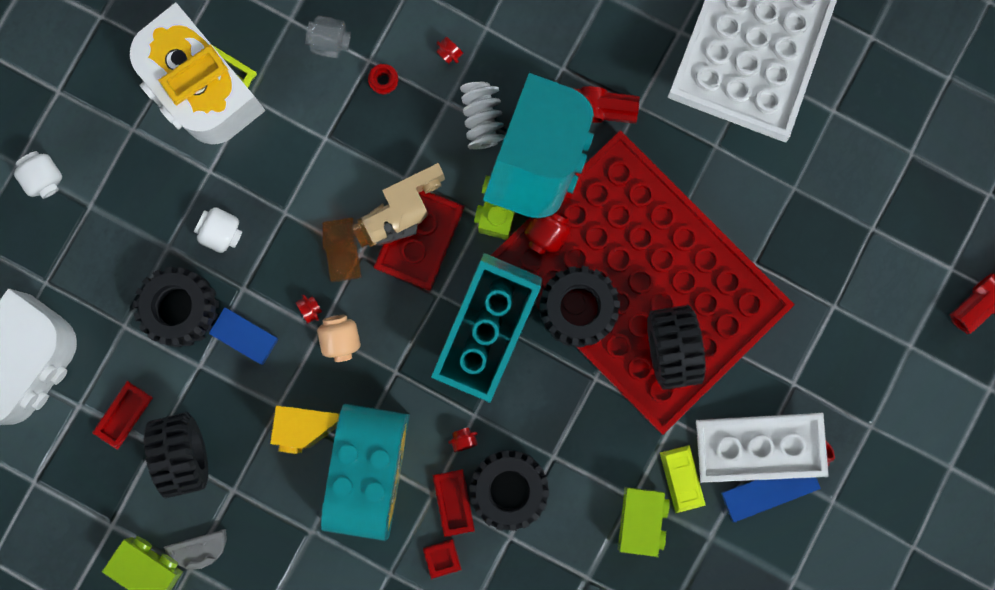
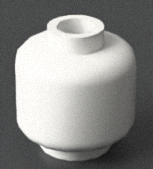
[14,151,62,199]
[194,207,242,253]

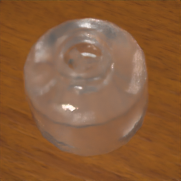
[305,16,351,58]

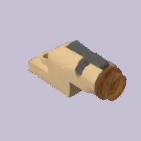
[351,163,445,248]

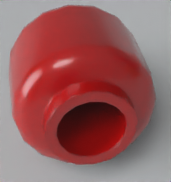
[525,211,571,255]

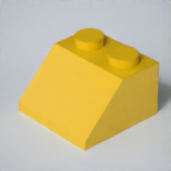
[270,406,340,454]

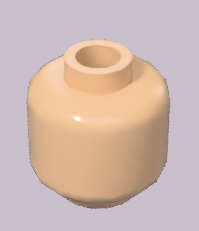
[317,315,361,362]

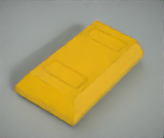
[158,44,229,106]

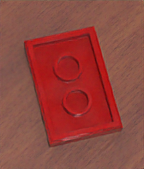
[374,190,465,292]

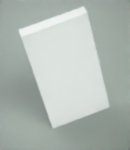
[696,413,828,483]

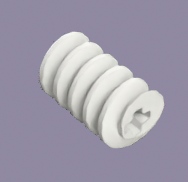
[460,81,505,149]

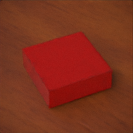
[423,539,462,579]

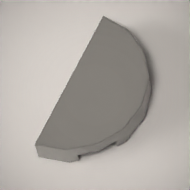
[164,529,227,570]

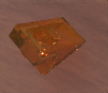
[323,217,362,283]

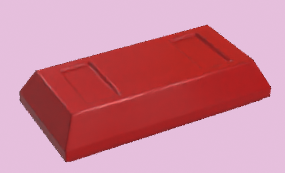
[92,381,153,450]
[433,469,475,537]

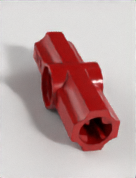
[572,86,640,124]
[949,273,995,334]

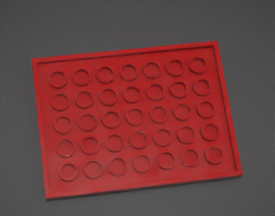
[491,130,795,435]

